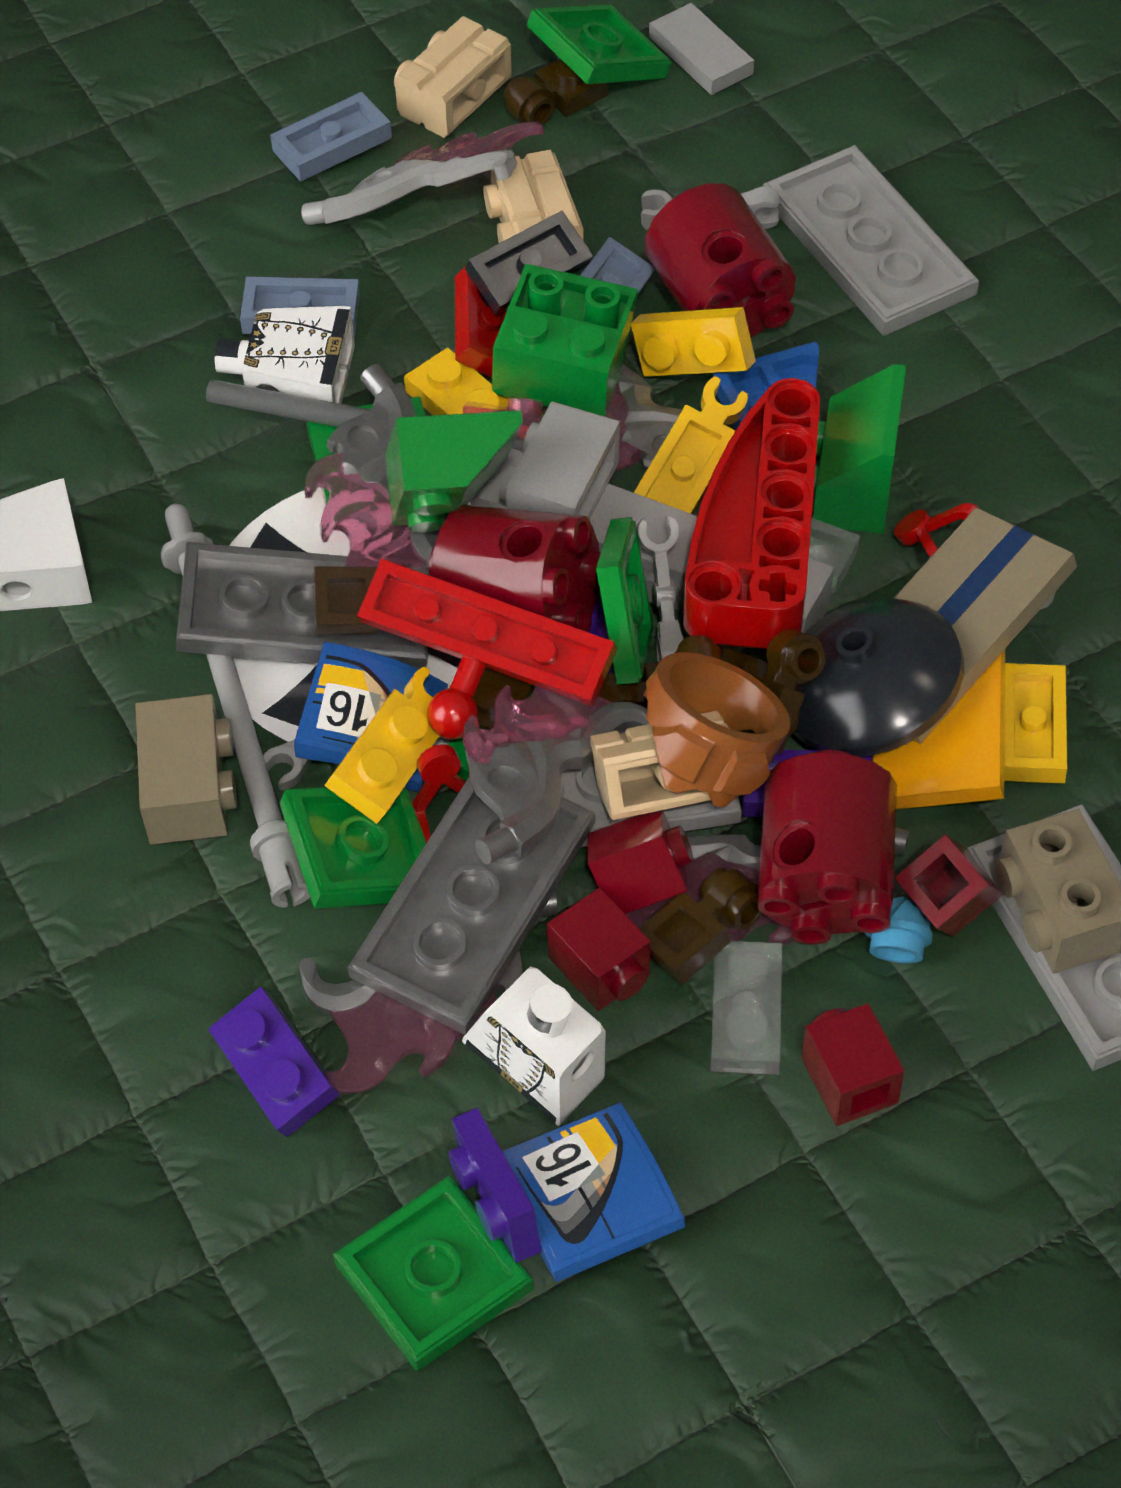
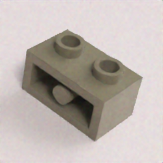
[135,694,237,845]
[995,808,1121,974]

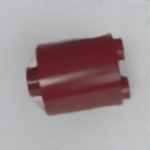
[645,183,796,338]
[429,505,601,632]
[758,749,897,945]

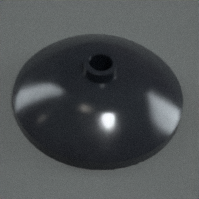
[794,598,964,757]

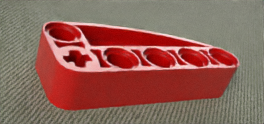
[683,378,820,648]

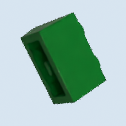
[492,263,638,417]

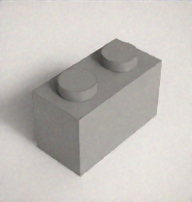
[499,402,620,519]

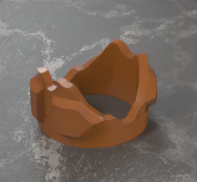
[643,652,790,807]

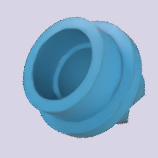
[865,897,933,963]

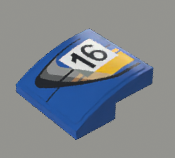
[294,642,448,792]
[502,1102,686,1282]

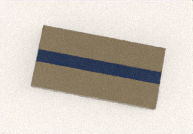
[894,508,1077,744]

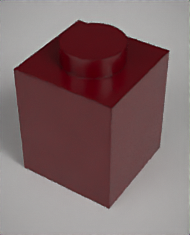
[588,810,694,914]
[895,834,1003,937]
[547,887,651,1011]
[801,1003,905,1127]

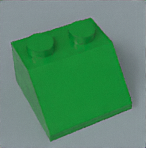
[813,364,906,534]
[385,410,523,532]

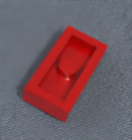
[455,266,508,378]

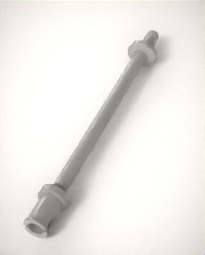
[160,503,310,908]

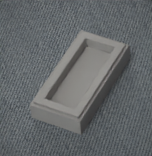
[649,3,754,95]

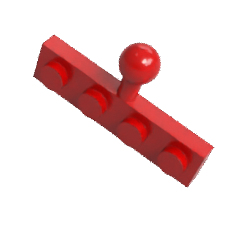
[357,558,618,739]

